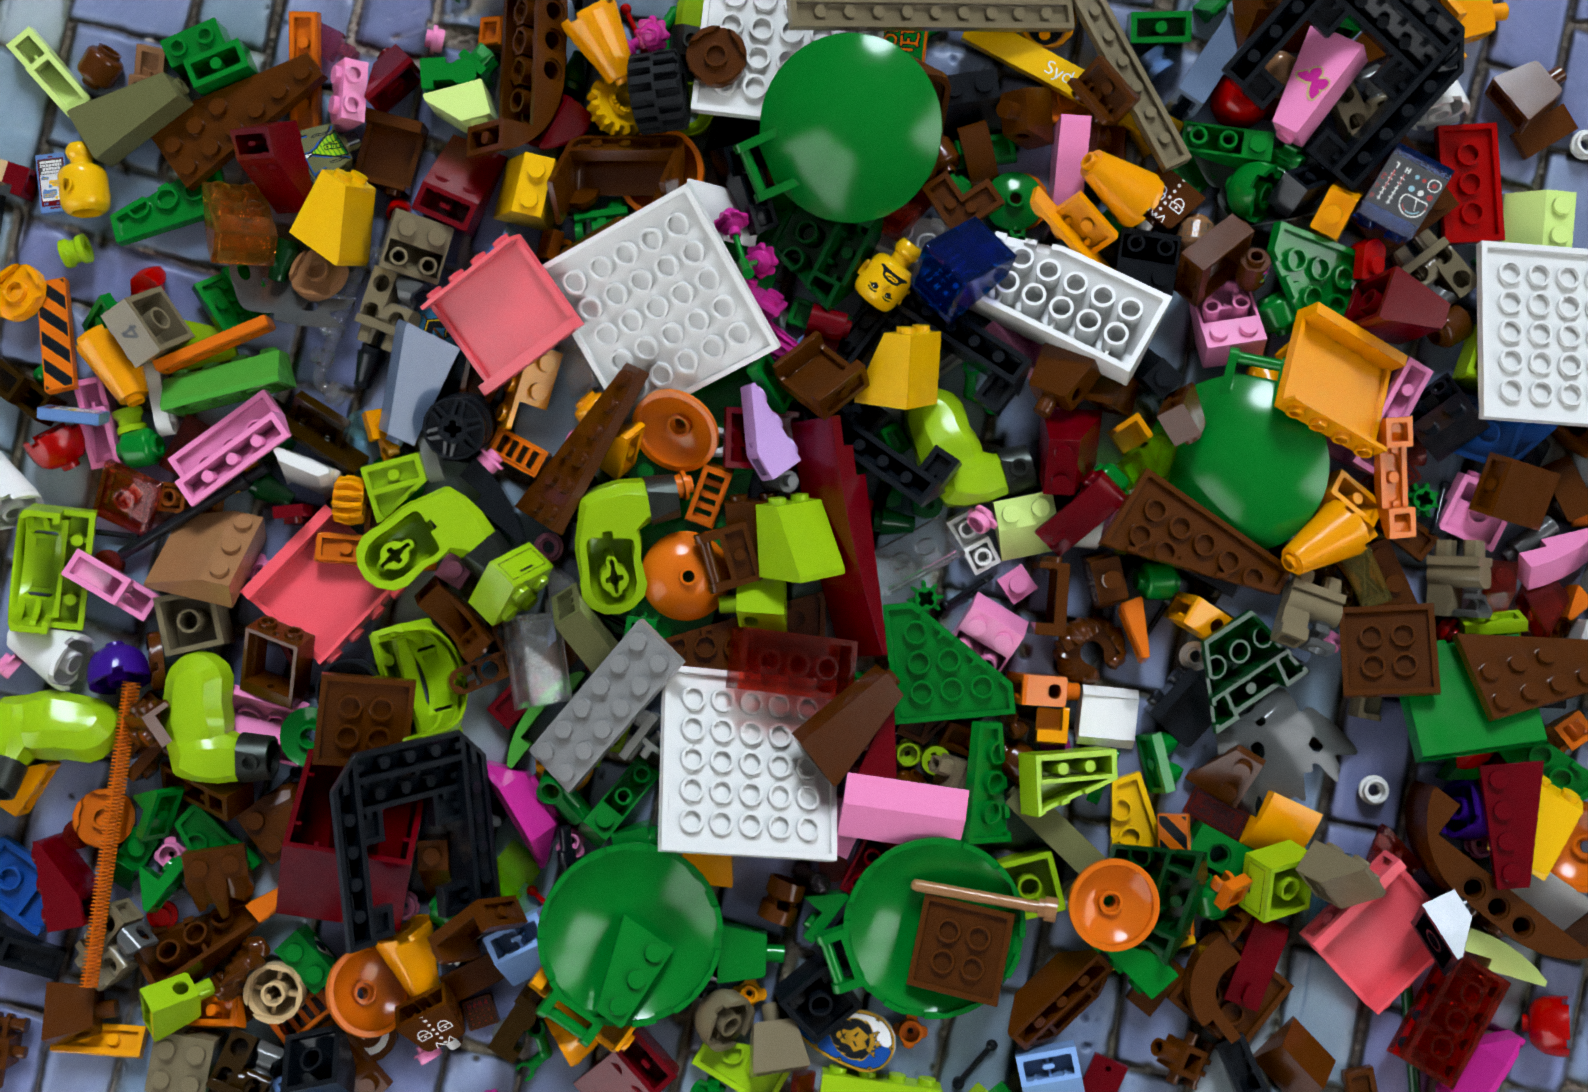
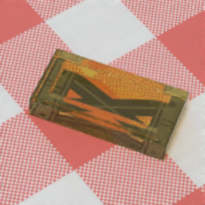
[1341,544,1393,606]

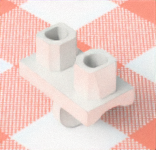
[618,709,661,760]

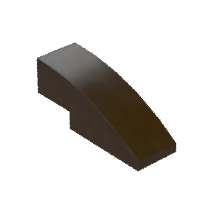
[0,356,68,427]

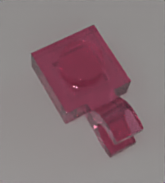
[321,22,361,63]

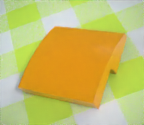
[1238,790,1323,850]

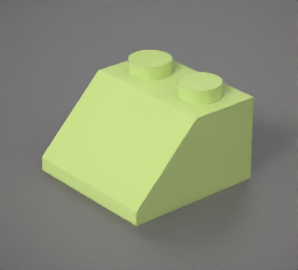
[423,79,498,133]
[1502,190,1577,248]
[989,492,1057,561]

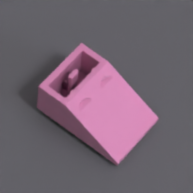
[1189,276,1267,369]
[952,592,1029,672]

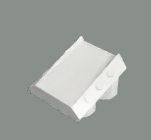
[273,447,344,501]
[1074,684,1139,749]

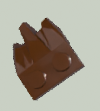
[235,781,299,865]
[181,842,255,919]

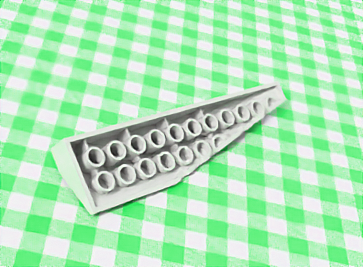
[871,212,1172,386]

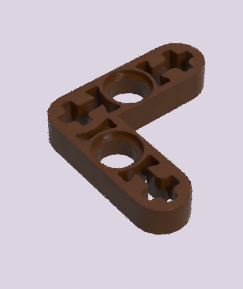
[447,617,531,695]

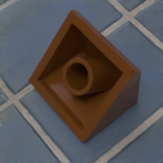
[1253,1016,1336,1092]

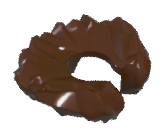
[1052,614,1127,685]
[214,936,271,1001]

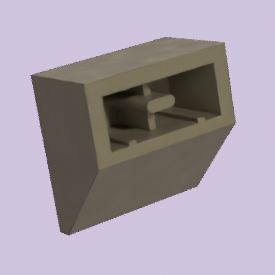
[379,208,455,285]
[1295,840,1386,909]

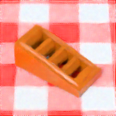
[486,427,552,479]
[684,461,734,529]
[1117,596,1150,664]
[245,888,278,923]
[269,989,330,1045]

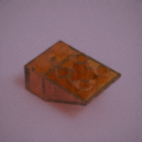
[202,181,278,266]

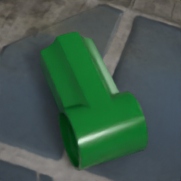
[536,769,592,825]

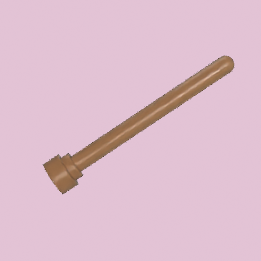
[911,879,1059,923]

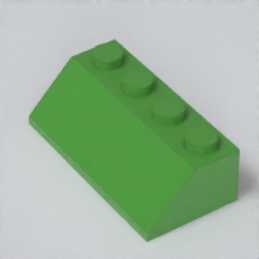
[160,347,297,417]

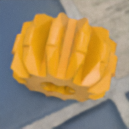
[331,475,369,525]

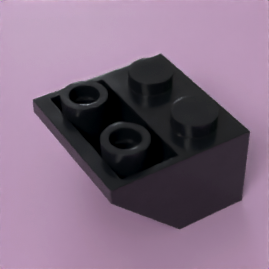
[1111,227,1182,296]
[1410,372,1490,463]

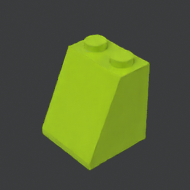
[756,493,845,584]

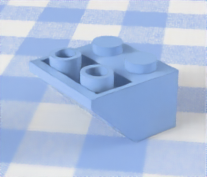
[482,906,543,986]
[1015,1040,1085,1092]

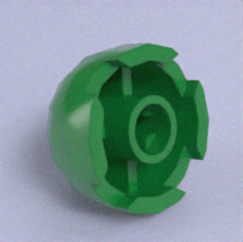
[1225,161,1283,224]

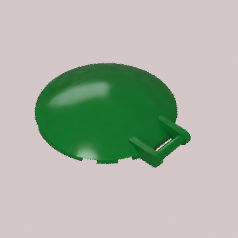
[733,33,943,223]
[1144,347,1330,550]
[814,837,1026,1019]
[535,842,723,1047]

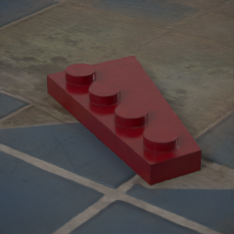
[1478,760,1544,890]

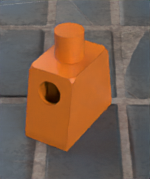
[1007,671,1080,707]

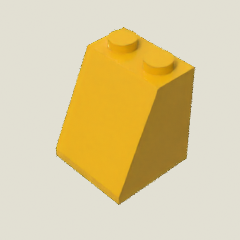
[493,152,557,231]
[289,168,376,266]
[854,324,941,410]
[1487,775,1584,881]

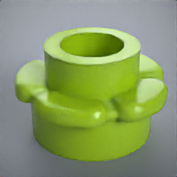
[896,738,922,768]

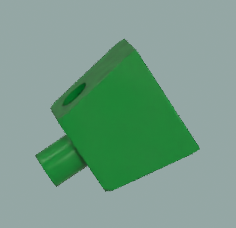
[717,920,785,983]

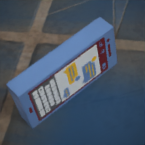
[35,152,69,216]
[37,405,110,426]

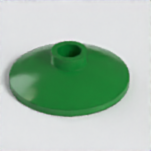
[988,172,1039,231]
[280,707,318,767]

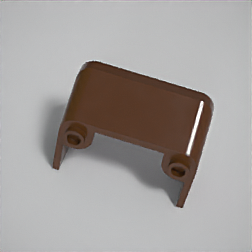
[547,135,685,224]

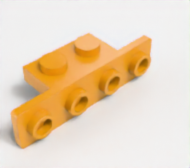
[1030,186,1119,268]
[496,350,563,430]

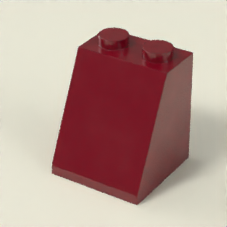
[1343,266,1451,345]
[1036,408,1102,495]

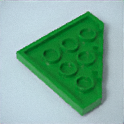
[1267,221,1363,316]
[883,601,1016,725]

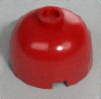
[1210,75,1271,129]
[22,422,86,472]
[1522,995,1570,1058]

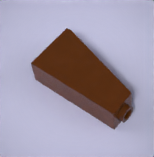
[791,664,903,787]

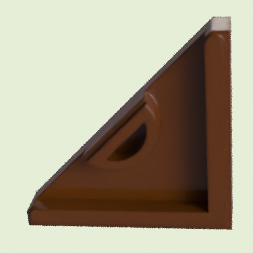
[1212,903,1253,943]

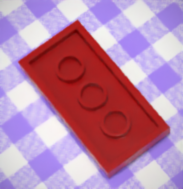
[1434,122,1505,245]

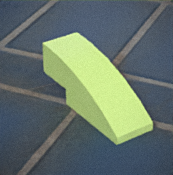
[6,26,92,118]
[1465,923,1548,987]

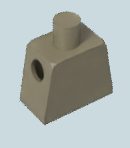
[749,1002,810,1078]

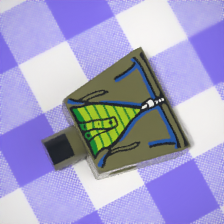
[300,123,361,187]

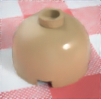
[243,961,308,1024]

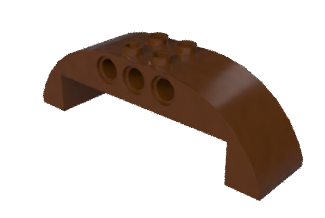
[466,0,568,159]
[1405,780,1588,959]

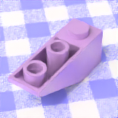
[740,382,801,481]

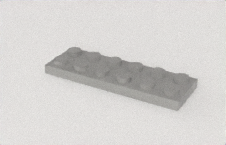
[529,619,686,793]

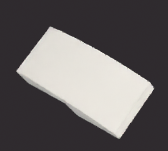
[945,507,1001,576]

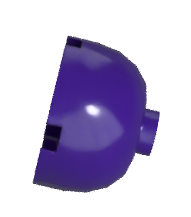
[86,641,151,695]
[1441,780,1487,841]

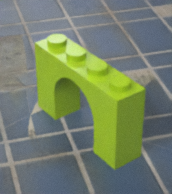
[819,1063,942,1092]

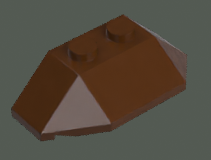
[1007,950,1113,1051]

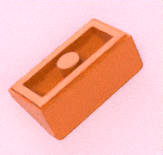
[186,995,247,1029]

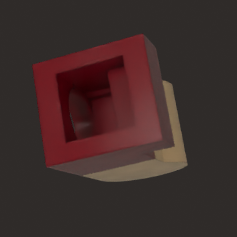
[0,159,38,202]

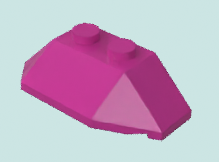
[487,760,560,869]
[1435,1029,1526,1092]

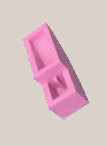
[74,376,123,470]
[1516,528,1588,590]
[61,548,161,623]

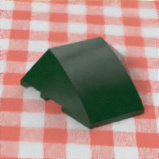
[768,200,884,311]
[1200,609,1310,734]
[1104,843,1208,966]

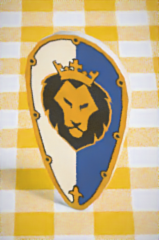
[798,1009,896,1072]

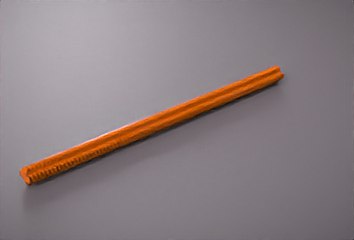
[79,681,141,988]

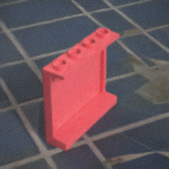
[420,233,585,396]
[239,504,407,667]
[1299,850,1435,1015]

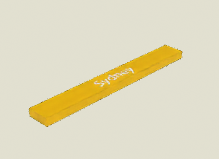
[960,31,1184,138]

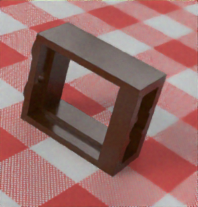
[1174,213,1255,307]
[240,616,315,709]

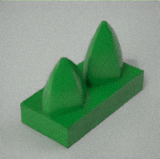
[1135,732,1184,794]

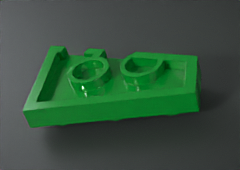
[174,804,263,873]
[595,914,674,1029]

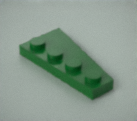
[110,168,234,247]
[961,721,1012,844]
[1498,740,1588,802]

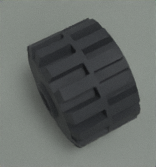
[627,48,691,135]

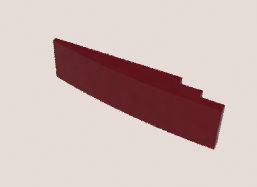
[791,415,888,656]

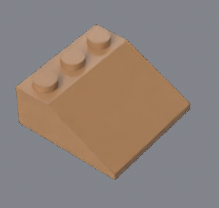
[143,510,267,608]

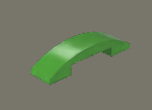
[507,669,589,769]

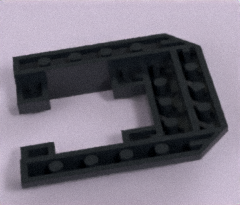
[1221,0,1465,191]
[802,284,1033,507]
[329,729,501,954]

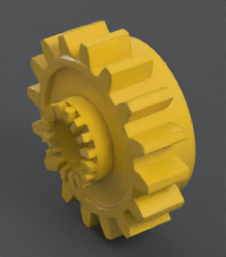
[586,77,639,135]

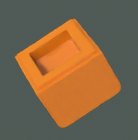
[477,15,503,50]
[1555,585,1588,621]

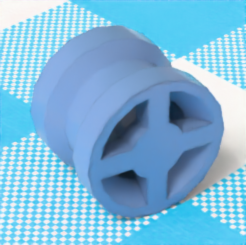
[1139,44,1175,81]

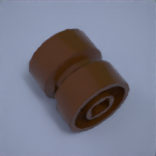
[757,873,807,927]

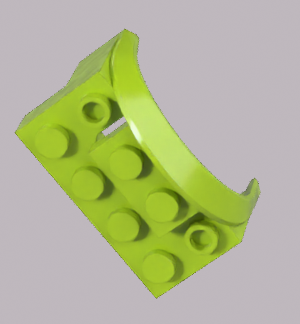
[8,503,98,634]
[368,617,468,741]

